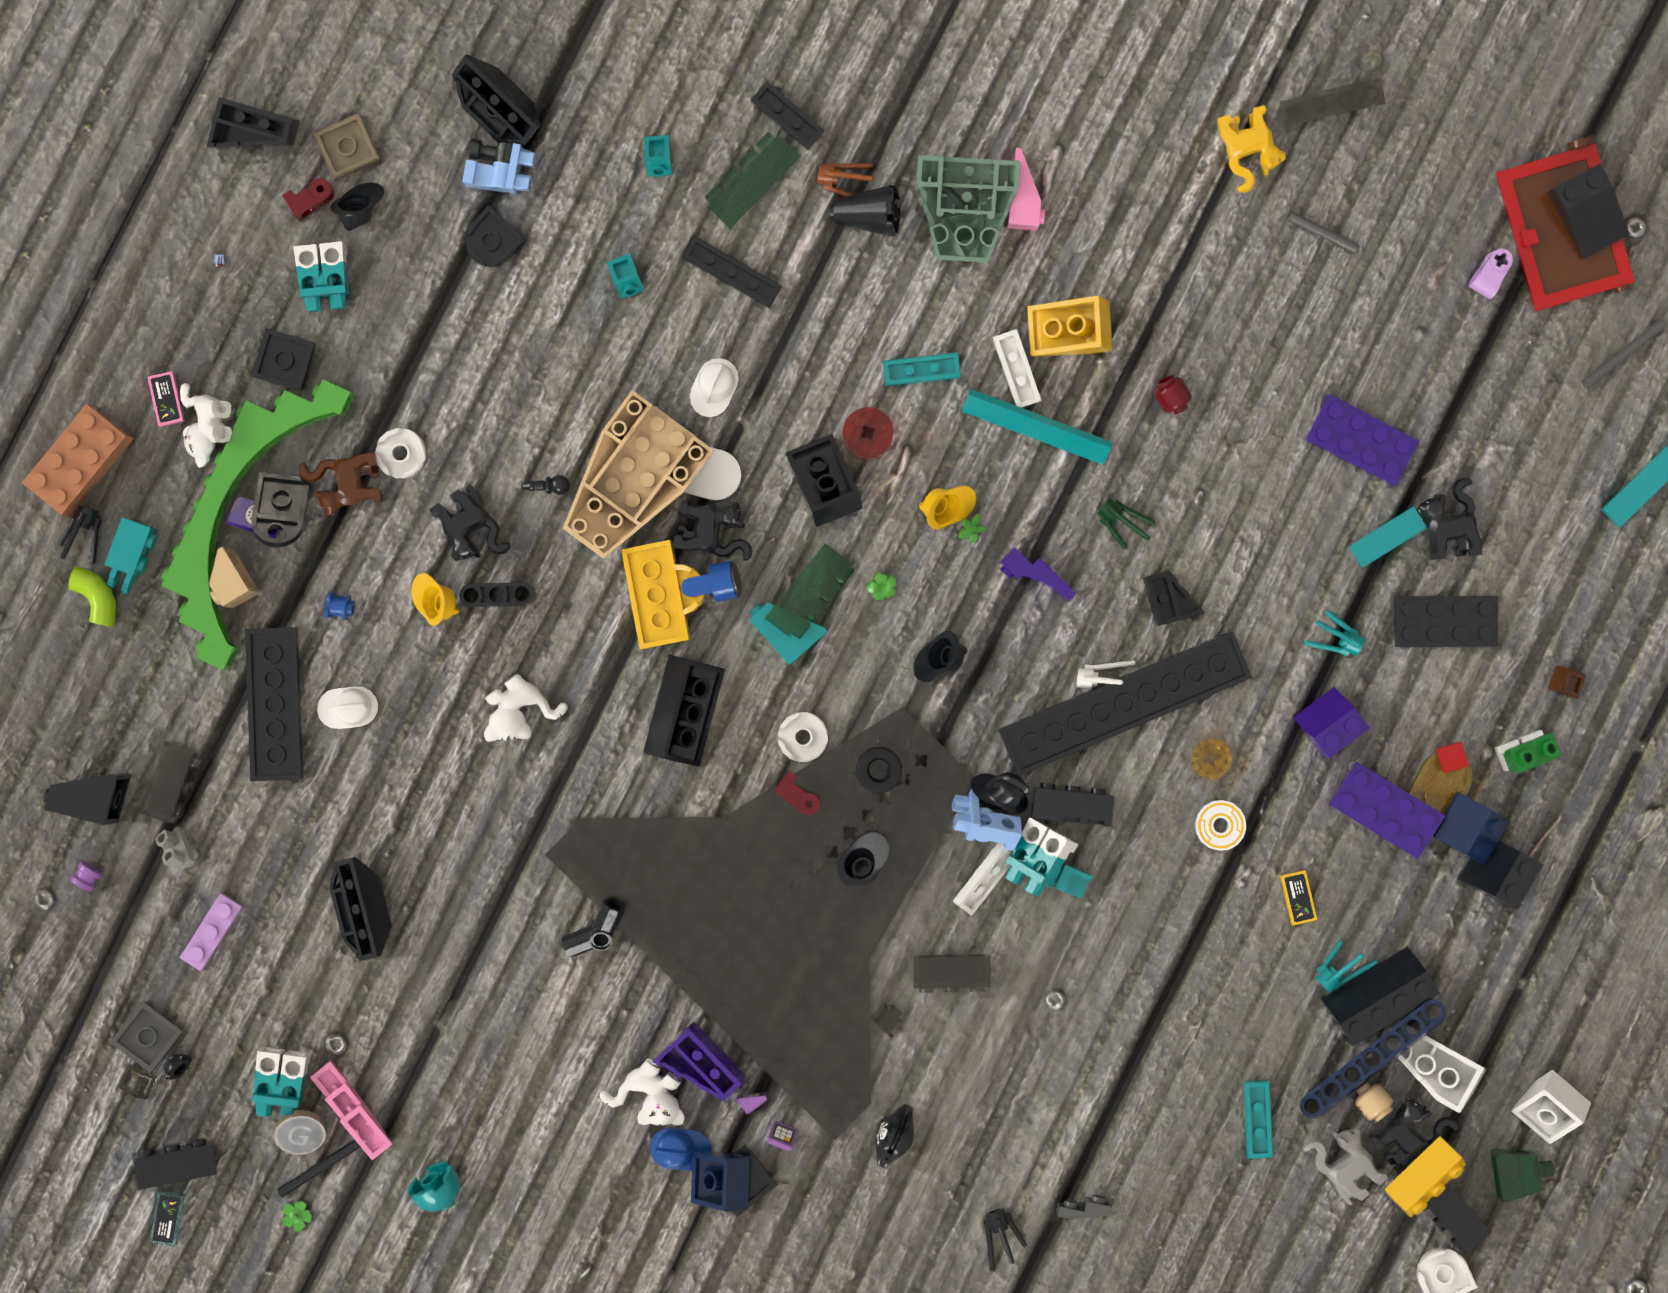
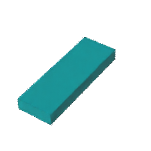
[883,352,961,387]
[1348,506,1427,568]
[1243,1080,1273,1159]

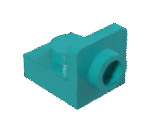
[644,135,672,177]
[606,253,644,299]

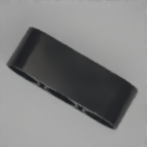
[459,582,536,608]

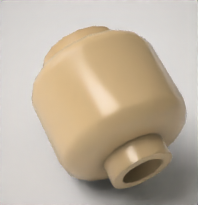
[1355,1083,1393,1122]

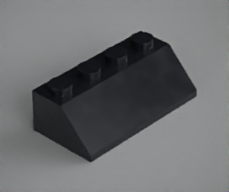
[643,654,725,767]
[1321,947,1440,1046]

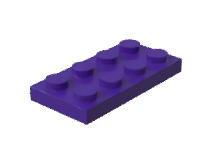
[1305,394,1419,486]
[1329,761,1445,859]

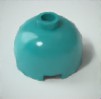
[407,1161,461,1212]

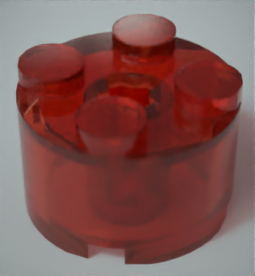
[842,407,893,461]

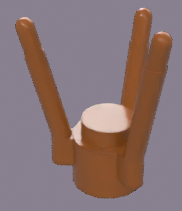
[817,162,874,197]

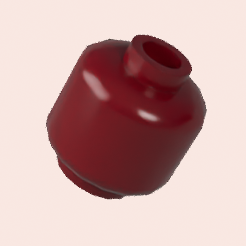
[1154,375,1192,415]

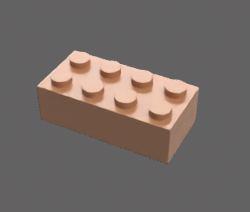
[22,404,134,517]

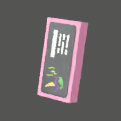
[147,371,185,427]

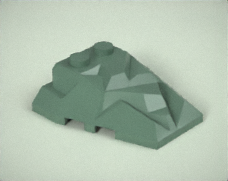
[917,155,1020,263]

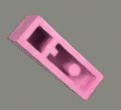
[1007,148,1045,231]

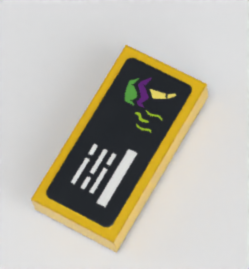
[1279,870,1317,926]

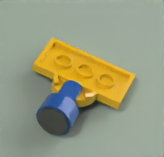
[621,540,742,649]

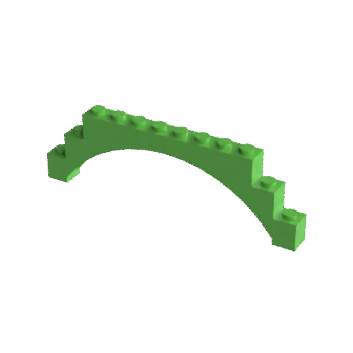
[161,379,355,670]

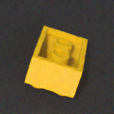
[1027,296,1112,357]

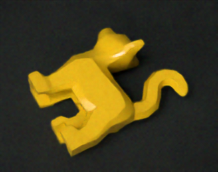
[1217,105,1286,193]

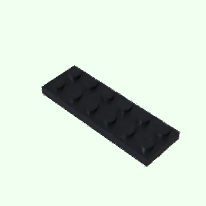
[245,627,303,781]

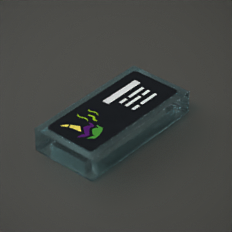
[150,1190,186,1247]

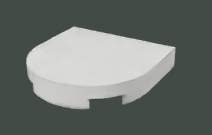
[685,447,741,501]
[1417,1247,1478,1293]

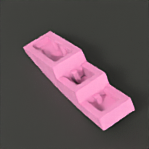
[310,1060,393,1160]

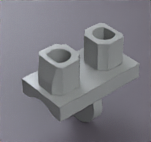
[155,826,198,878]

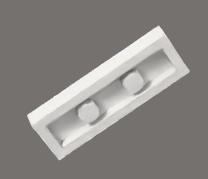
[992,329,1041,408]
[953,843,1012,916]

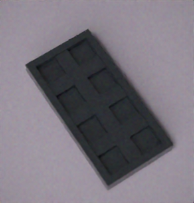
[1394,596,1498,647]

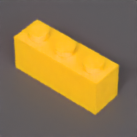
[1384,1136,1466,1218]

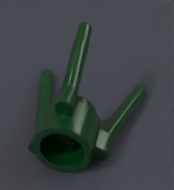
[1097,498,1155,549]

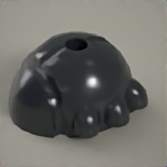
[164,1054,192,1080]

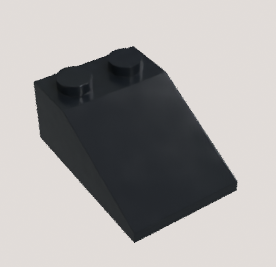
[1547,163,1630,259]
[785,434,863,527]

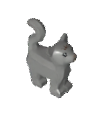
[1303,1128,1388,1206]

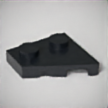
[1143,571,1204,627]

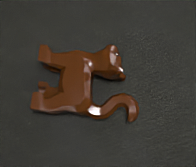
[299,453,383,516]

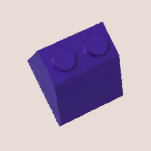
[1293,687,1370,759]

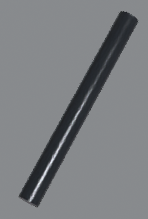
[277,1139,361,1198]

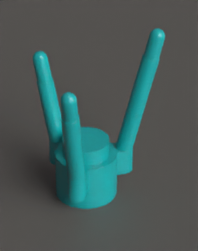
[1304,610,1366,657]
[1315,940,1378,992]

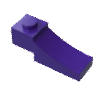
[999,547,1076,602]

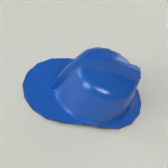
[650,1128,711,1170]

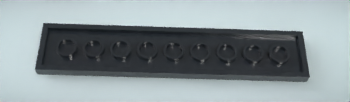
[998,631,1252,776]

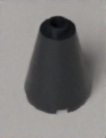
[830,185,901,236]

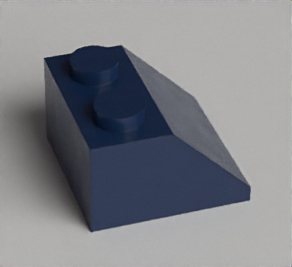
[1433,792,1510,866]
[691,1151,750,1212]

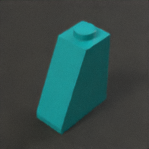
[749,603,827,665]

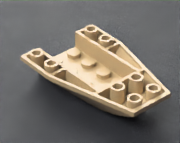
[563,390,714,559]

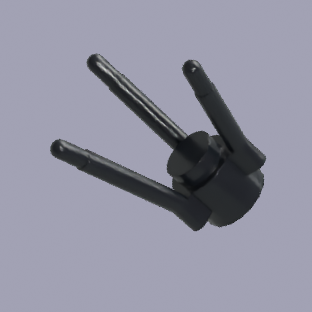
[58,505,101,564]
[983,1208,1027,1272]

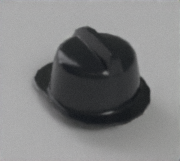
[330,182,385,231]
[913,631,968,682]
[971,772,1029,814]
[836,832,890,887]

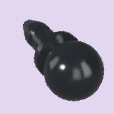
[521,475,570,495]

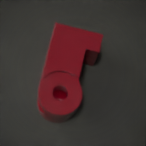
[282,178,334,221]
[774,770,820,815]

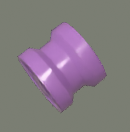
[69,861,103,892]

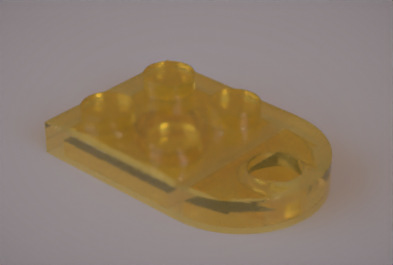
[1408,753,1472,814]

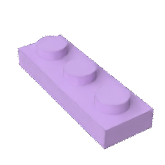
[180,892,244,971]

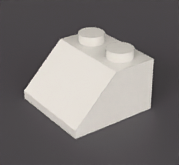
[1511,1070,1591,1144]

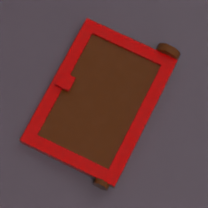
[1495,136,1635,312]

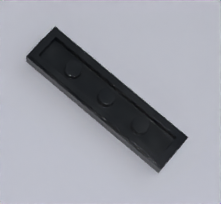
[682,236,782,309]

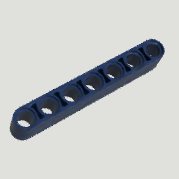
[1300,999,1446,1119]

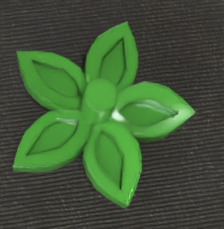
[958,514,986,544]

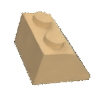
[209,547,260,608]

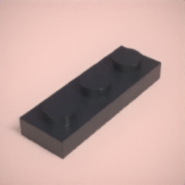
[750,81,824,151]

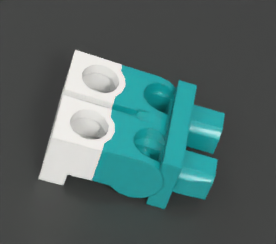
[293,241,350,312]
[1006,818,1078,897]
[252,1046,311,1118]

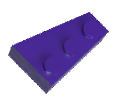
[652,1021,746,1101]

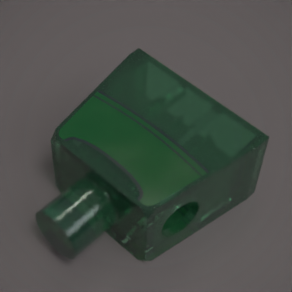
[1490,1149,1555,1203]

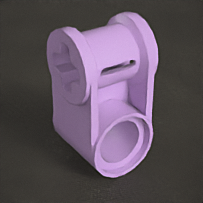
[1468,248,1513,300]

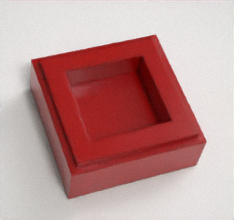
[1435,741,1469,773]

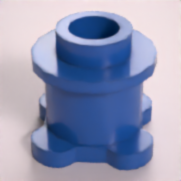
[324,592,355,620]

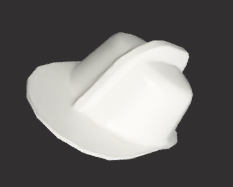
[690,358,739,417]
[317,686,378,729]

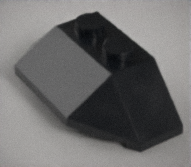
[452,55,540,145]
[330,857,392,961]

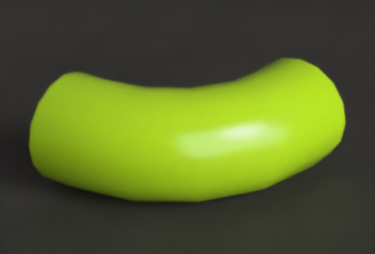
[69,566,117,628]

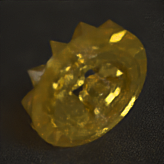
[1191,739,1232,779]

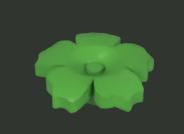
[866,572,896,601]
[281,1200,313,1232]

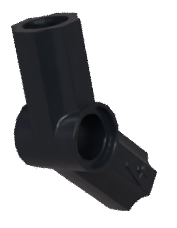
[562,897,625,958]

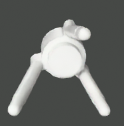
[1076,660,1136,692]

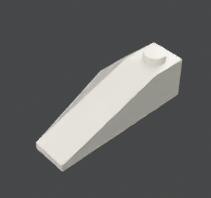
[1381,1020,1486,1113]

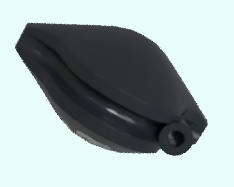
[875,1104,914,1168]

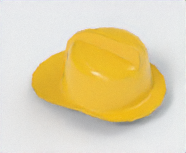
[919,485,976,530]
[411,573,460,626]

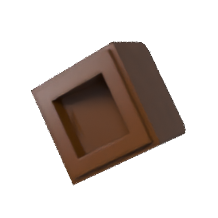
[1548,666,1586,699]

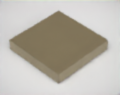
[313,113,381,181]

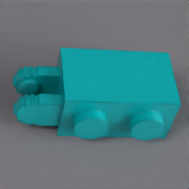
[104,517,158,594]

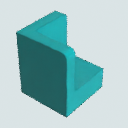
[1053,863,1093,898]

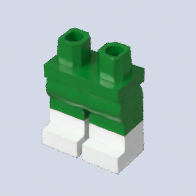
[1494,730,1562,773]

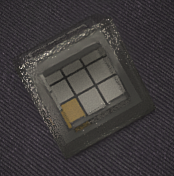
[118,1064,157,1099]

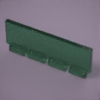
[705,132,800,229]
[765,543,854,639]

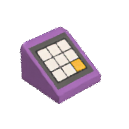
[736,1092,768,1114]
[767,1121,797,1151]

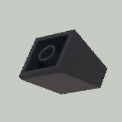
[43,772,131,825]
[1458,842,1543,909]

